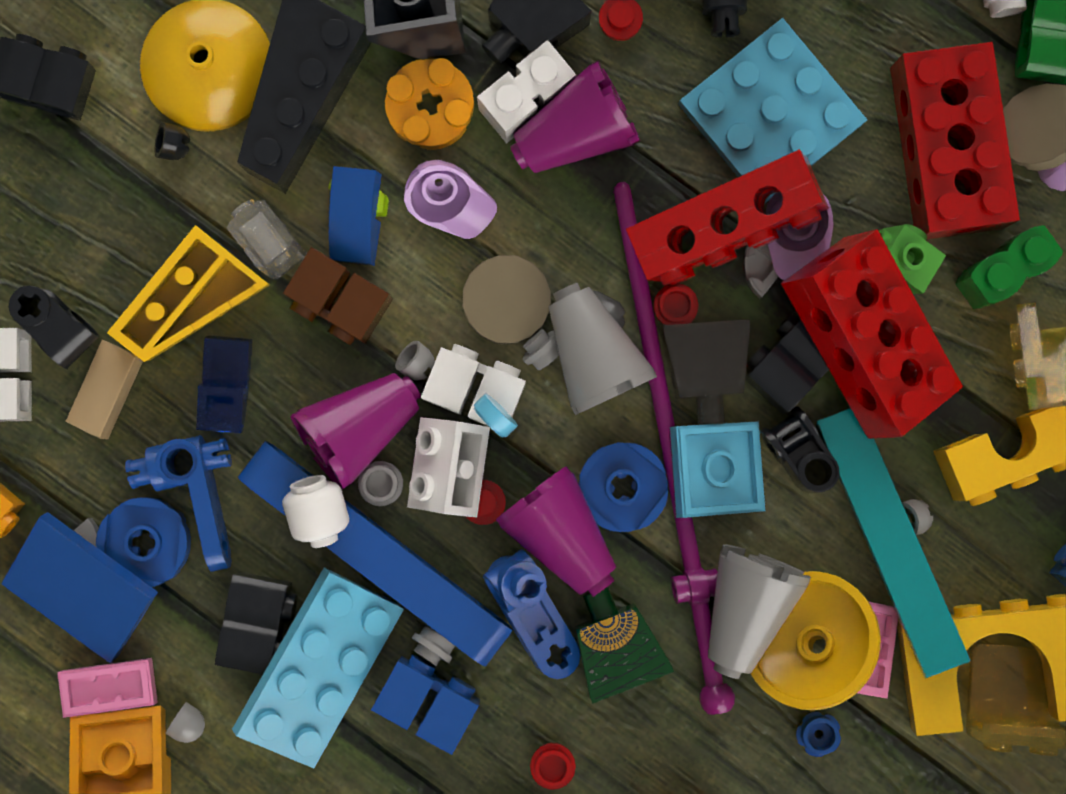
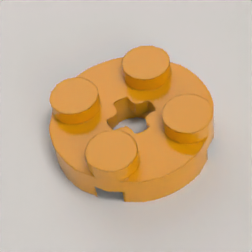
[385,58,474,150]

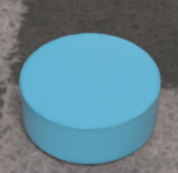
[474,393,518,438]

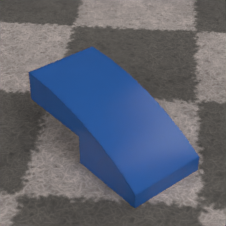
[329,166,382,266]

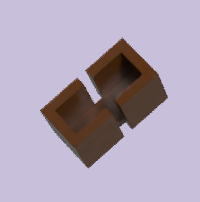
[283,247,393,346]

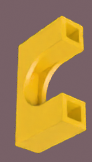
[897,594,1066,736]

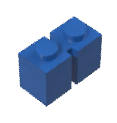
[371,655,480,755]

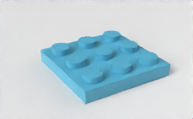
[678,18,867,203]

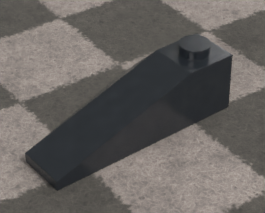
[364,0,466,60]

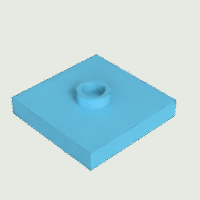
[670,421,765,518]

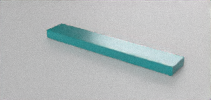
[816,408,971,679]

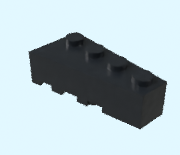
[237,0,372,194]

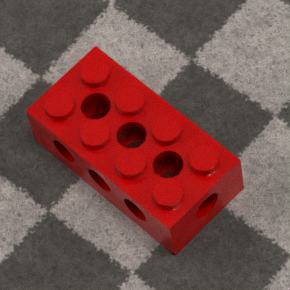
[890,42,1020,239]
[626,149,829,286]
[781,229,963,439]

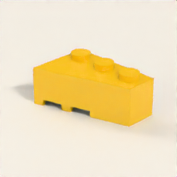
[107,225,270,362]

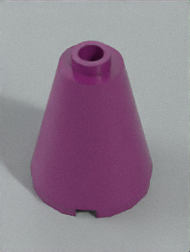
[510,61,640,173]
[290,373,421,489]
[496,466,616,597]

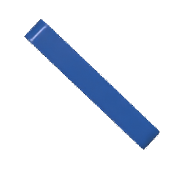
[238,440,513,667]

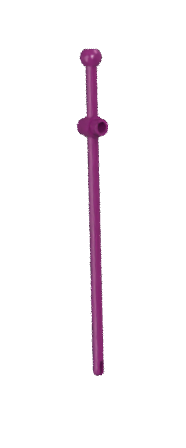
[613,182,735,715]

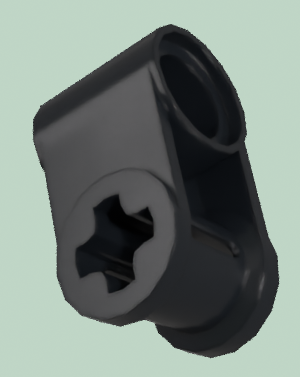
[8,285,100,369]
[759,406,839,493]

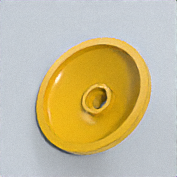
[140,0,270,131]
[751,571,881,710]

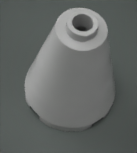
[548,283,657,415]
[708,544,811,679]

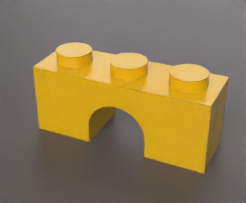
[933,400,1066,506]

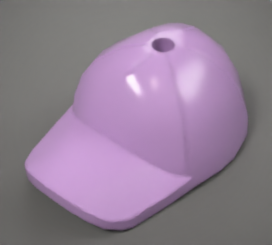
[404,160,497,239]
[766,193,833,281]

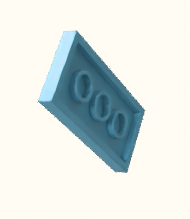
[232,567,404,769]

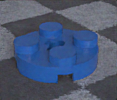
[579,442,668,532]
[96,497,191,587]

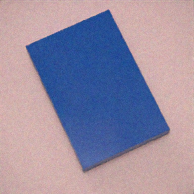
[1,512,158,664]

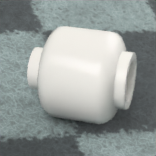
[282,475,349,548]

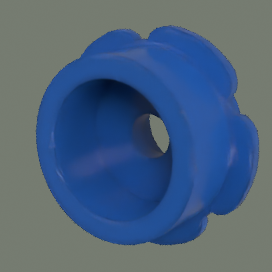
[796,711,841,757]

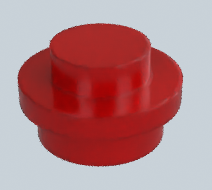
[598,0,643,41]
[653,283,699,328]
[466,480,506,525]
[530,743,576,790]

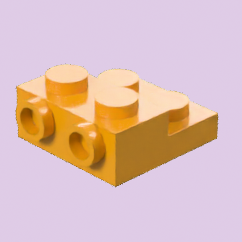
[69,705,171,794]

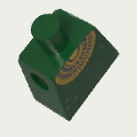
[575,587,674,704]

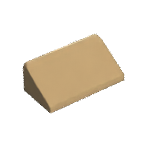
[65,340,143,439]

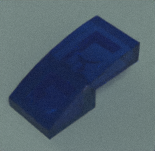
[196,336,252,433]

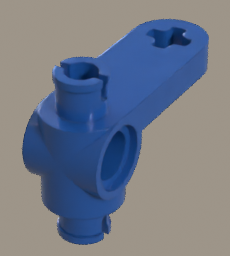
[125,435,232,572]
[483,549,580,679]

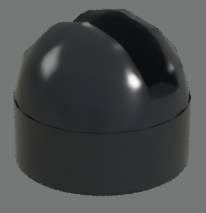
[154,122,190,160]

